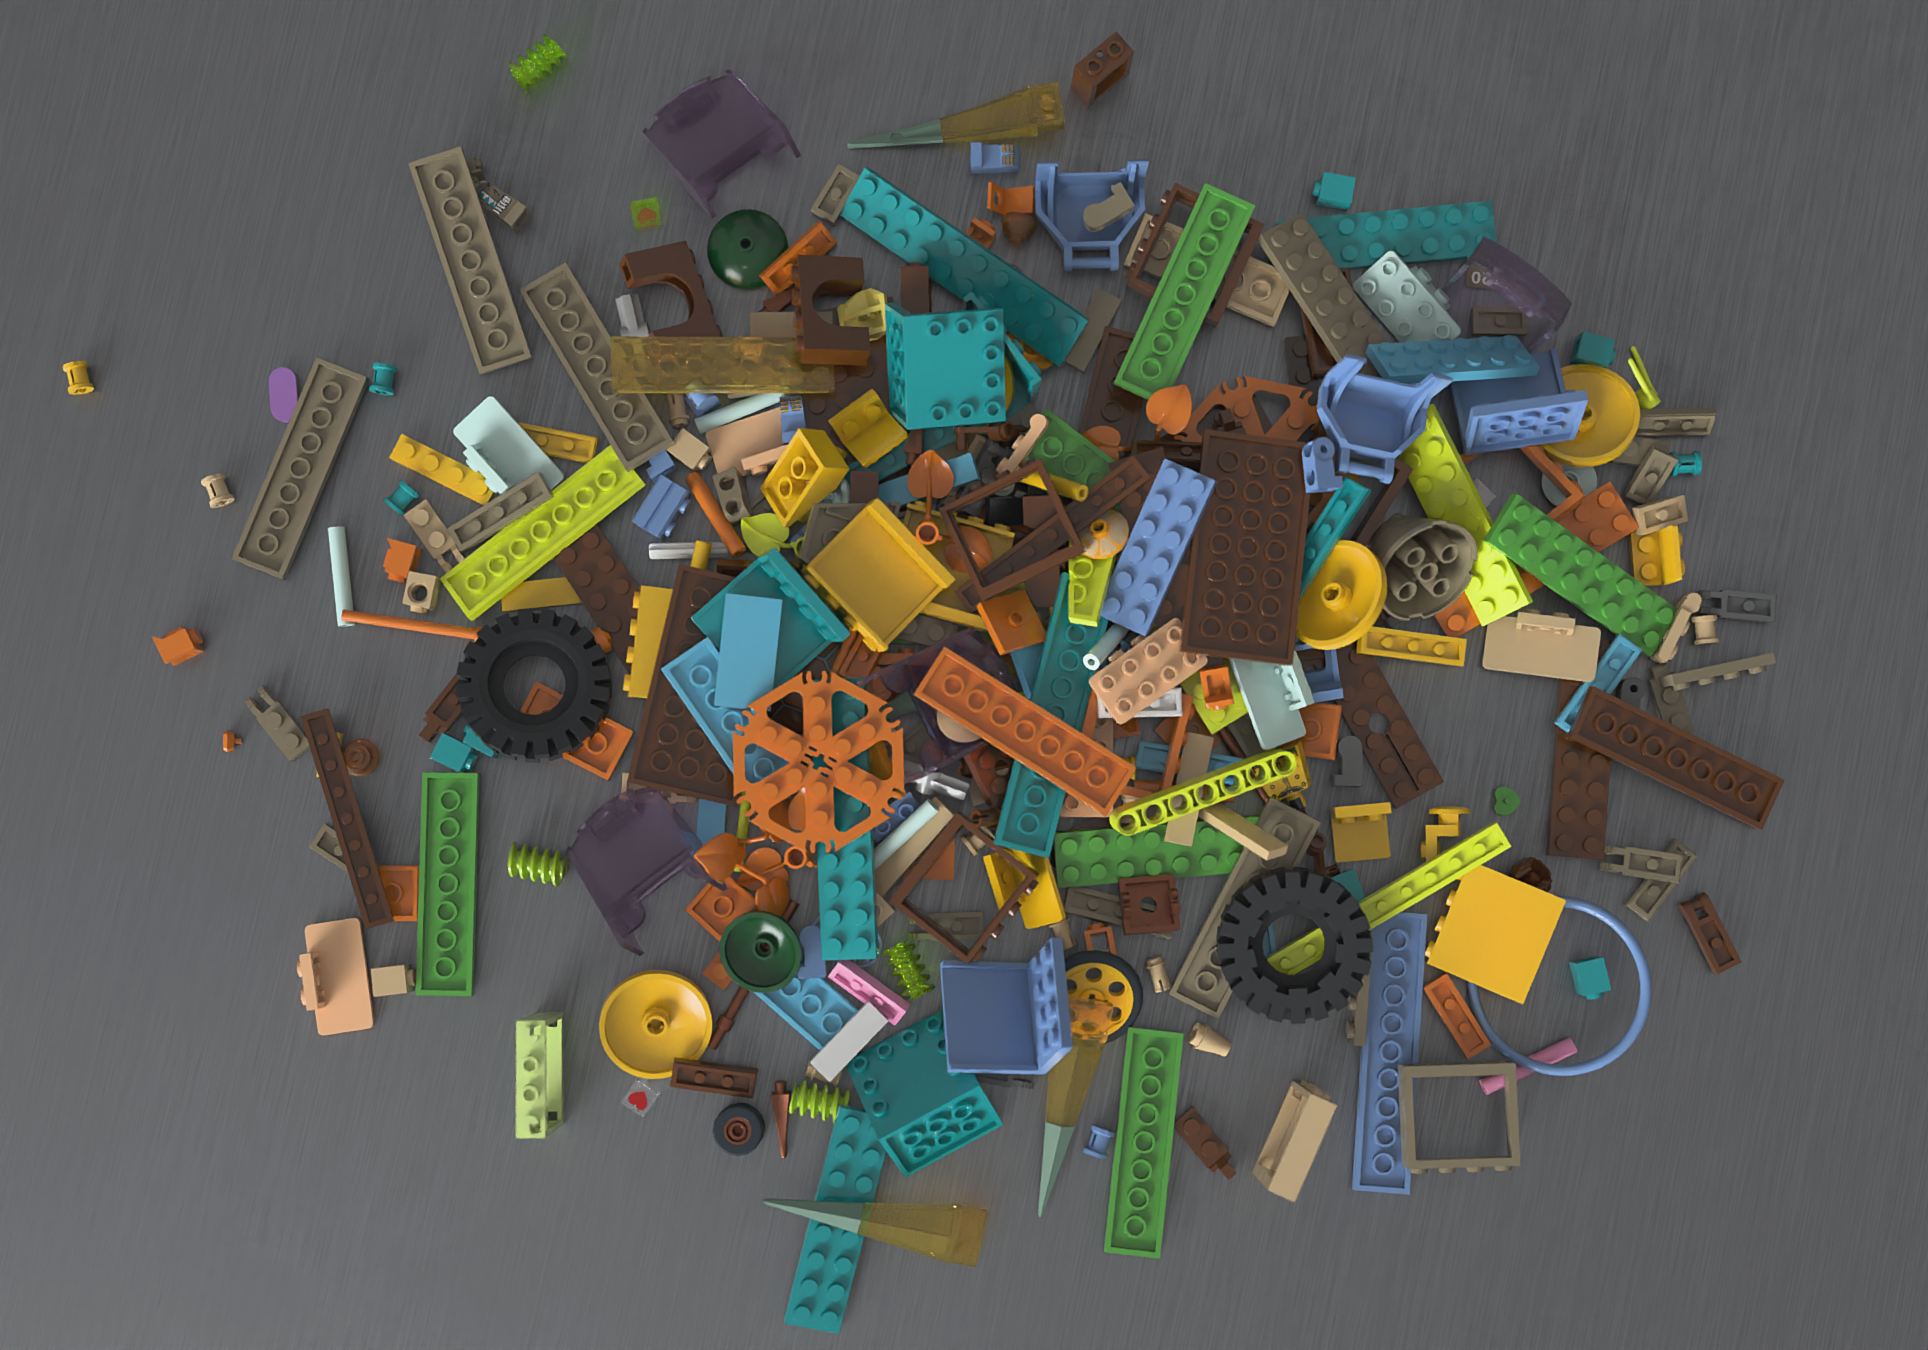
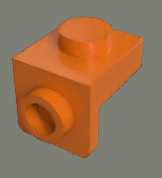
[965,217,996,249]
[1199,663,1234,710]

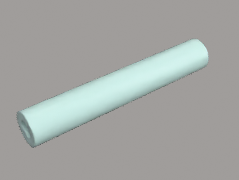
[694,387,790,434]
[328,526,355,627]
[1083,623,1130,670]
[874,799,939,870]

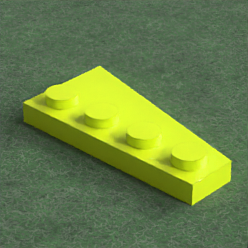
[1069,527,1117,627]

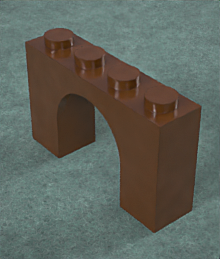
[619,241,722,365]
[790,255,871,366]

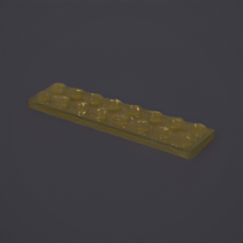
[610,336,835,393]

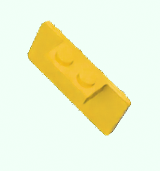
[983,830,1066,929]

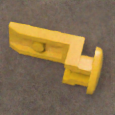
[1421,806,1471,862]

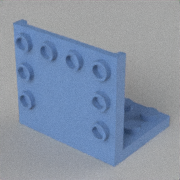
[1449,348,1588,455]
[940,937,1073,1074]

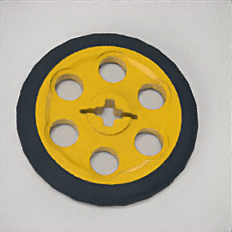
[1064,950,1143,1047]

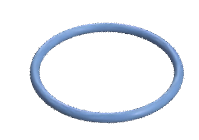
[1467,896,1652,1076]

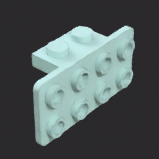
[1353,251,1461,342]
[453,396,564,494]
[1229,650,1315,750]

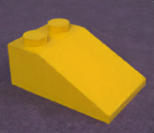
[760,428,849,527]

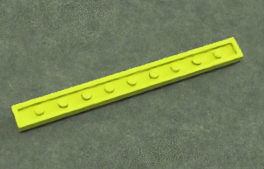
[1266,821,1511,975]

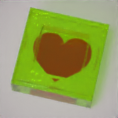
[629,197,663,231]

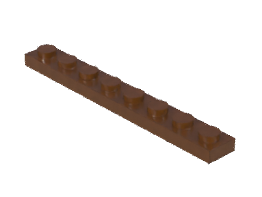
[954,455,1151,614]
[300,708,394,930]

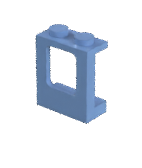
[1294,637,1344,703]

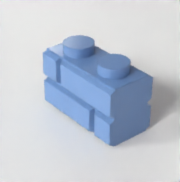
[632,475,692,541]

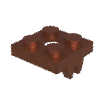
[964,742,1014,806]
[1118,874,1181,936]

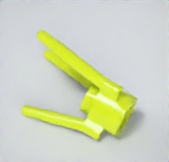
[1628,346,1661,409]

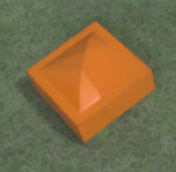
[1113,717,1141,740]

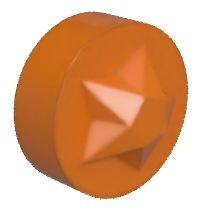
[590,626,612,654]

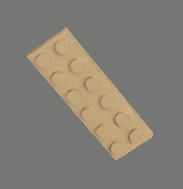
[1124,213,1290,327]

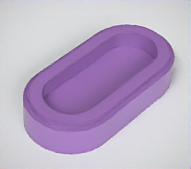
[269,367,300,423]

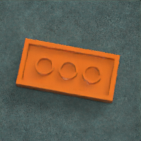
[520,681,635,781]

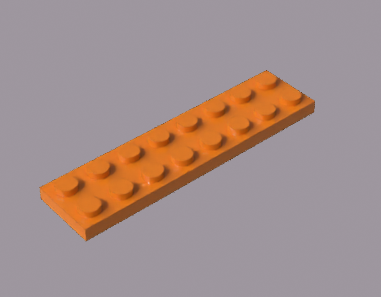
[1433,481,1639,638]
[914,647,1136,816]

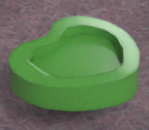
[1493,786,1520,816]

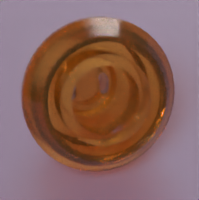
[1001,212,1038,246]
[342,739,379,777]

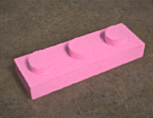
[828,960,911,1026]

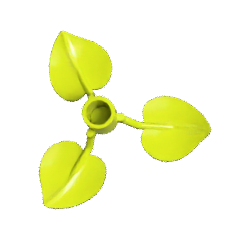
[741,513,828,607]

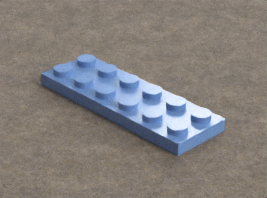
[1101,459,1217,637]

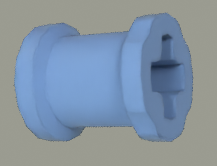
[1083,1124,1115,1160]

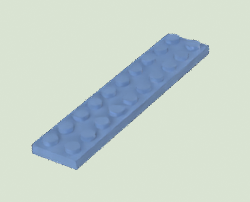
[1352,912,1427,1195]

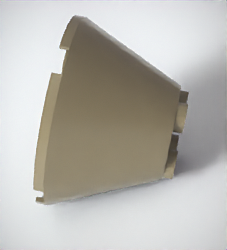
[1368,513,1478,621]

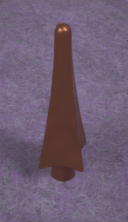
[758,287,795,312]
[903,428,925,466]
[770,1081,791,1158]

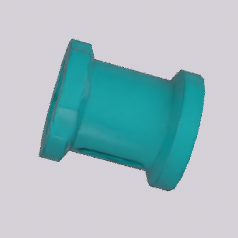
[369,363,398,395]
[1669,451,1702,477]
[383,479,420,516]

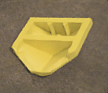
[837,288,887,341]

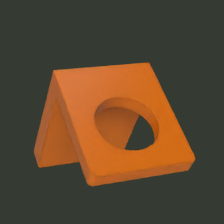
[987,182,1035,217]

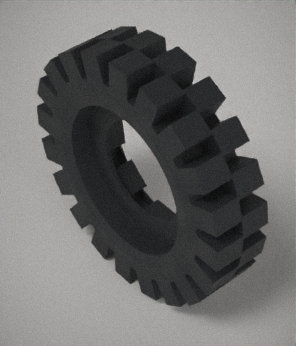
[456,608,612,763]
[1216,866,1373,1024]

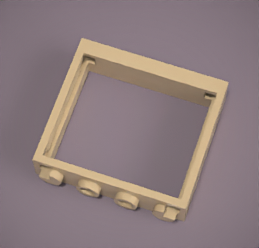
[1252,1079,1337,1202]

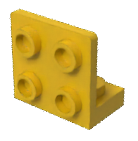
[828,389,909,468]
[1628,525,1685,587]
[1329,802,1392,863]

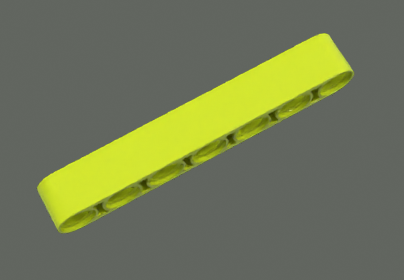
[1109,748,1297,836]

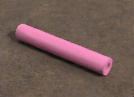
[1479,1037,1577,1095]

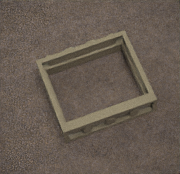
[1398,1060,1521,1174]

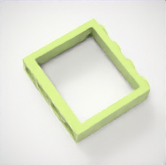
[516,1012,564,1138]

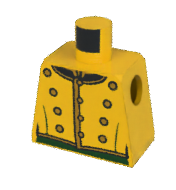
[1251,740,1312,810]

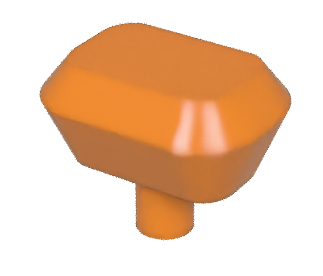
[223,730,241,752]

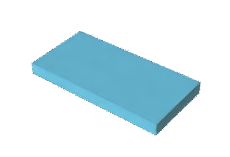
[714,593,782,711]
[754,960,859,1050]

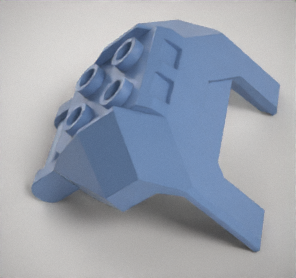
[1035,159,1149,272]
[1317,354,1453,484]

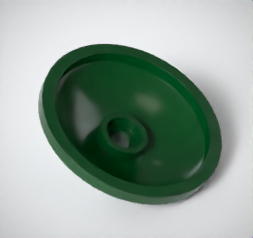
[707,209,788,290]
[719,911,802,993]

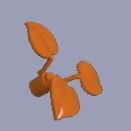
[1082,384,1192,461]
[907,450,993,573]
[738,787,818,891]
[694,797,791,917]

